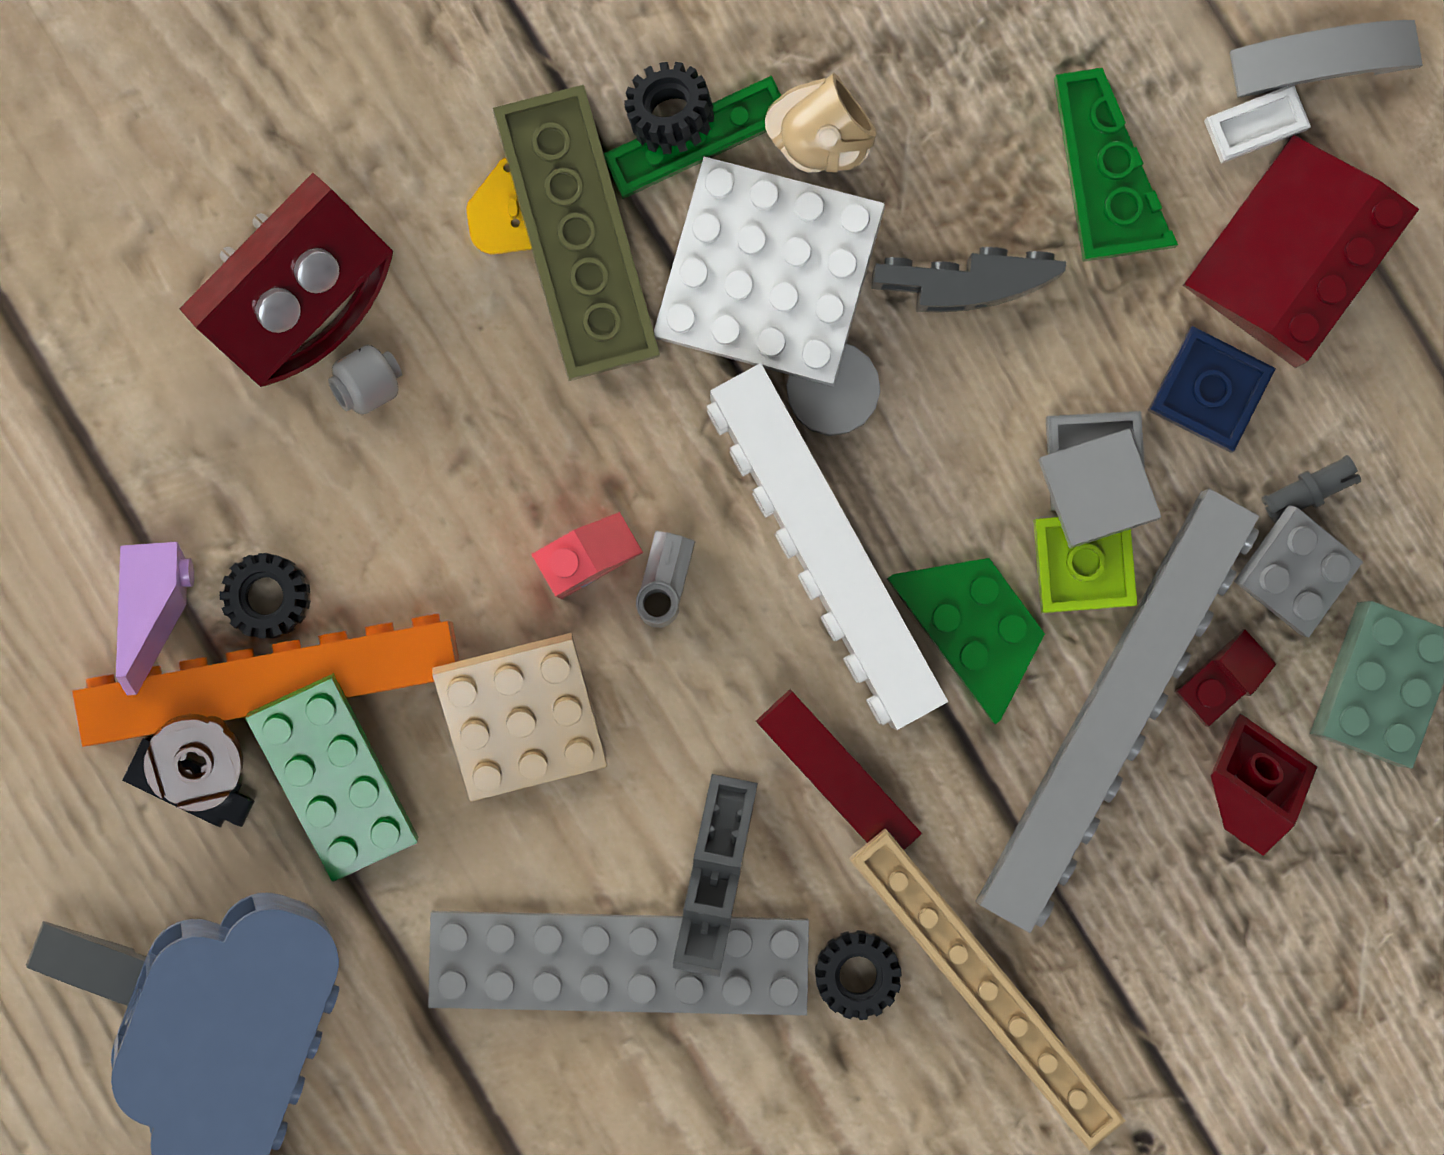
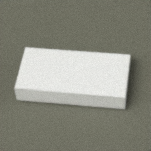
[1204,85,1311,164]

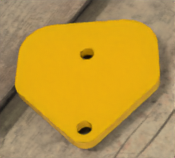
[466,158,532,255]

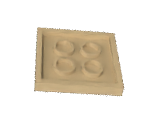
[432,633,607,802]

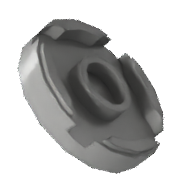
[786,344,880,436]

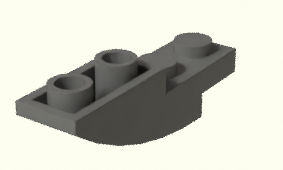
[871,247,1066,313]

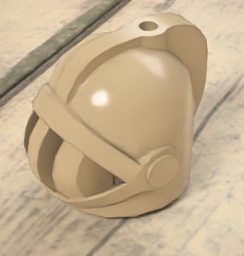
[765,73,877,173]

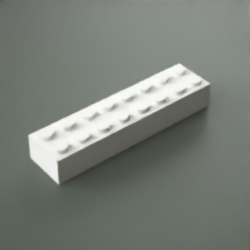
[706,363,948,730]

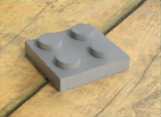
[1234,505,1363,638]

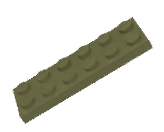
[493,85,660,381]

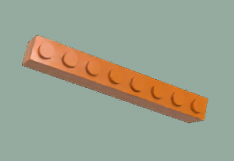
[72,614,460,747]

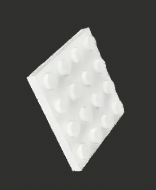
[654,156,885,387]

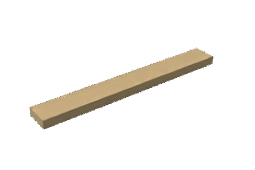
[849,828,1126,1151]

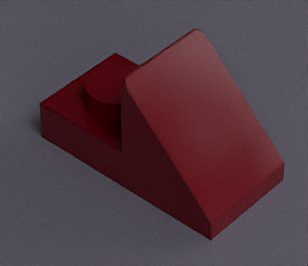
[1174,629,1276,727]

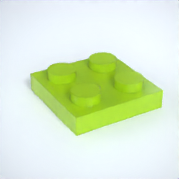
[1033,517,1137,613]

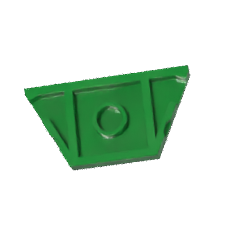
[887,558,1045,724]

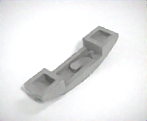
[1230,20,1423,98]

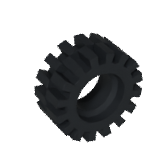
[624,62,714,154]
[220,553,311,639]
[815,930,902,1020]

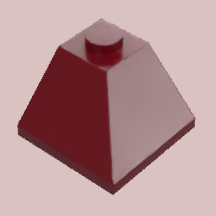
[1210,713,1317,856]

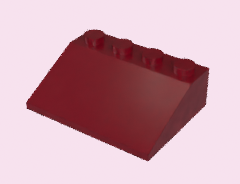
[1182,135,1419,368]

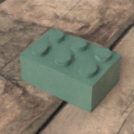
[1310,601,1444,769]

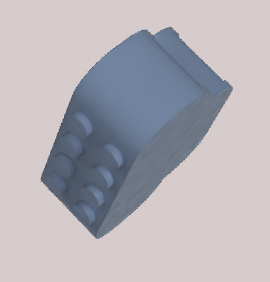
[111,893,339,1155]

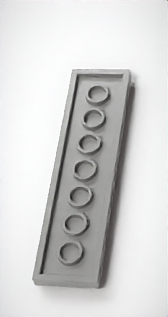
[428,911,809,1016]

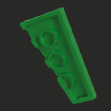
[1054,68,1178,262]

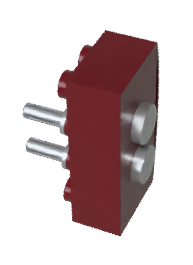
[179,173,393,387]

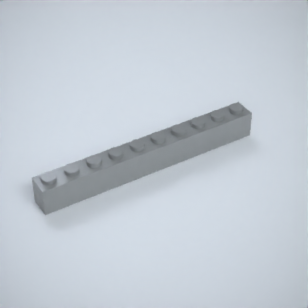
[976,489,1259,933]

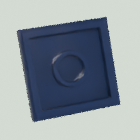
[1148,326,1276,453]

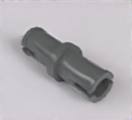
[1262,455,1361,523]

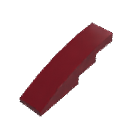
[756,689,922,850]

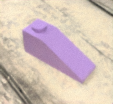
[116,542,194,695]

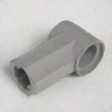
[636,531,695,628]

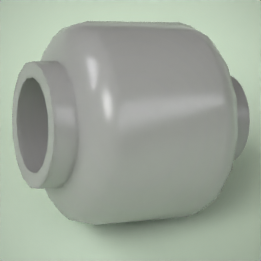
[328,345,402,415]

